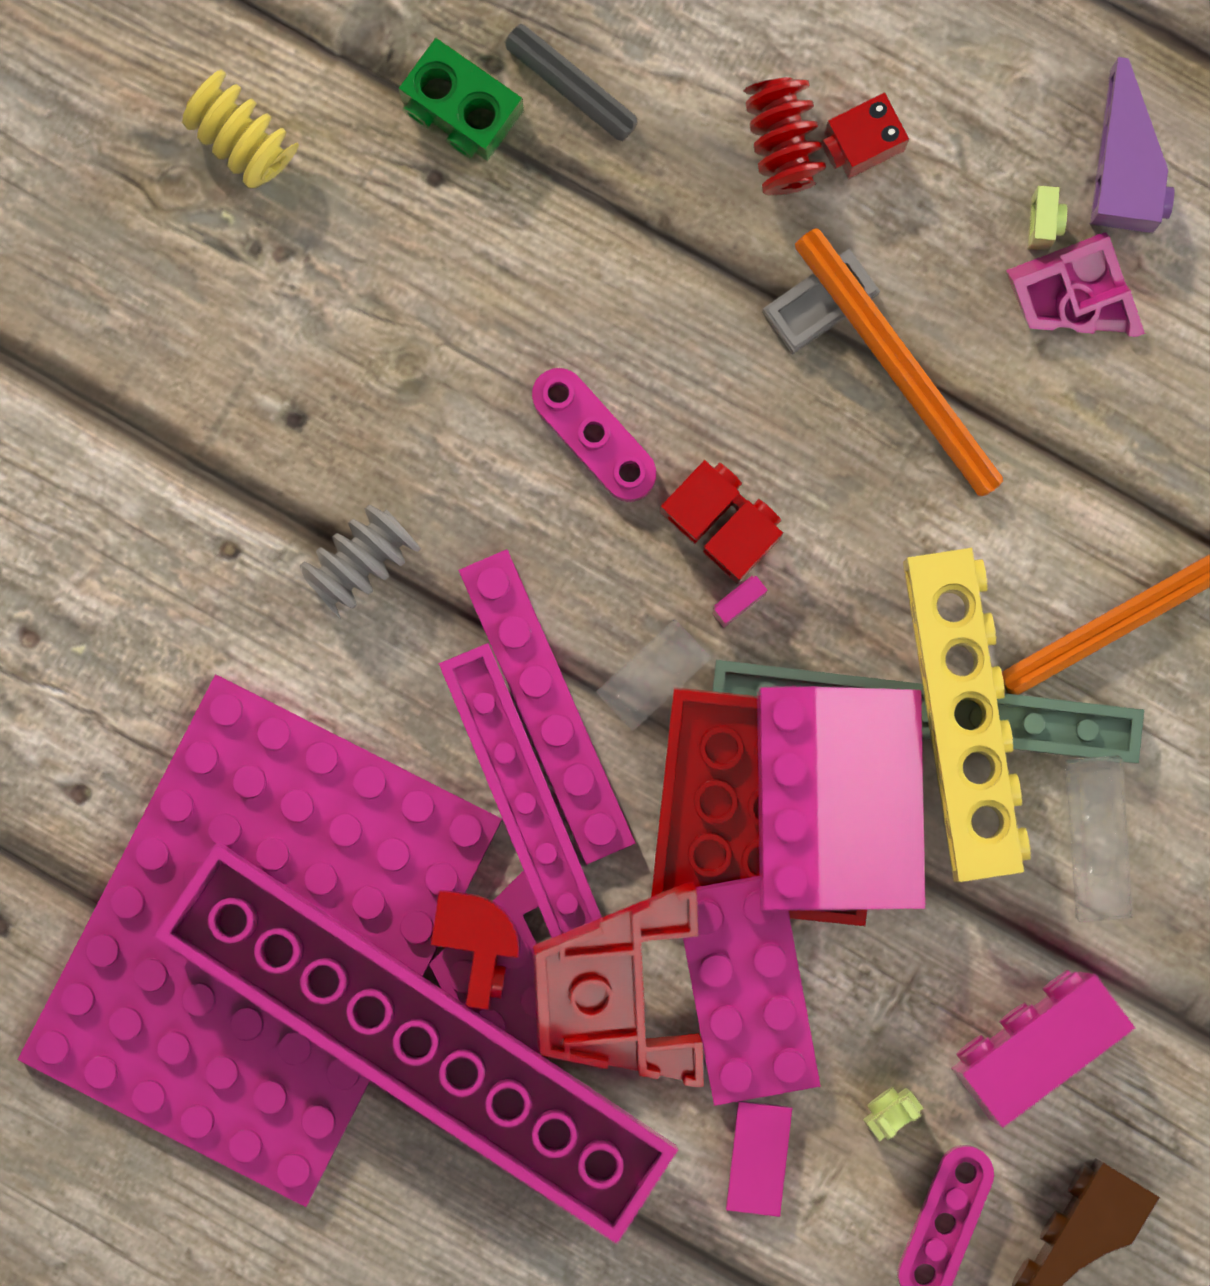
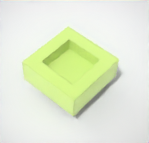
[1028,186,1067,251]

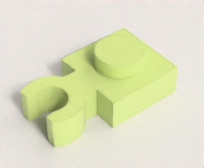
[863,1087,924,1141]

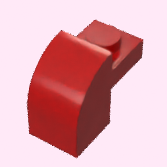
[431,890,520,1010]

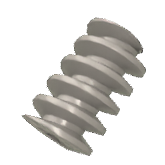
[300,505,421,620]

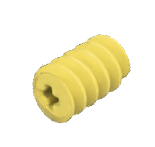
[182,69,299,188]

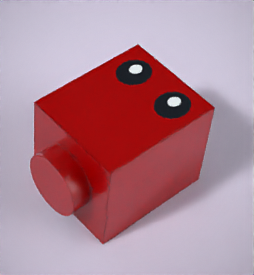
[822,92,909,179]

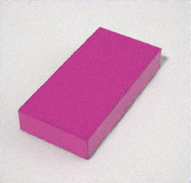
[726,1101,793,1217]

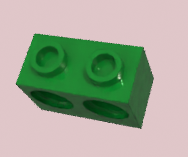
[398,37,524,161]

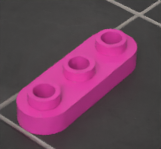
[532,368,656,502]
[897,1145,994,1286]

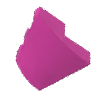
[1006,232,1145,337]

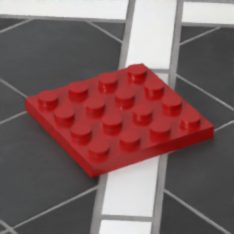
[651,687,868,927]

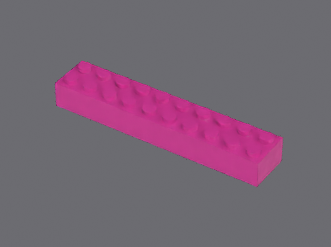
[154,844,678,1244]

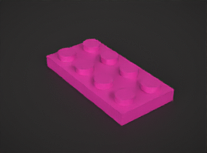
[683,876,821,1106]

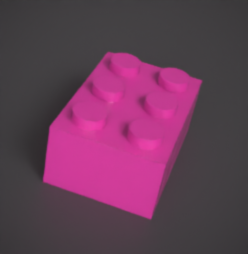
[951,970,1135,1128]

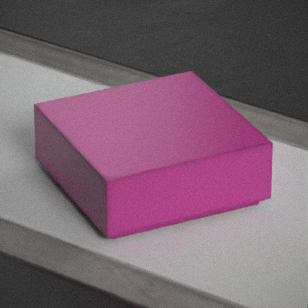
[712,576,768,628]

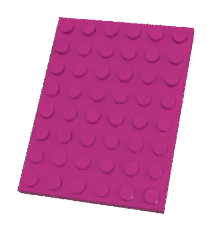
[17,674,503,1207]

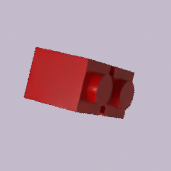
[660,460,783,585]

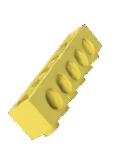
[903,548,1031,882]

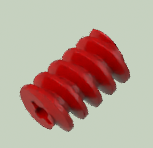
[743,77,826,195]

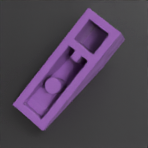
[1090,57,1175,233]

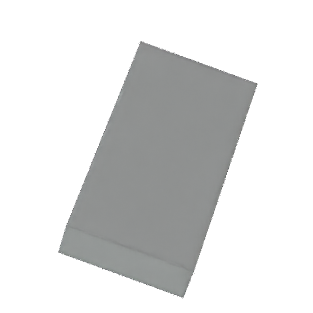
[762,248,880,355]

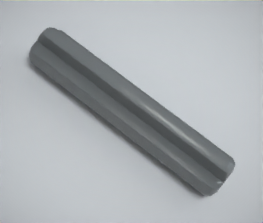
[505,24,638,141]

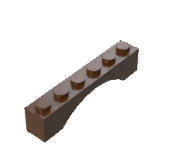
[1012,1158,1160,1286]

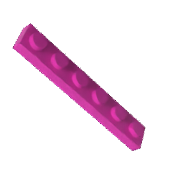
[458,549,636,865]
[438,643,602,938]

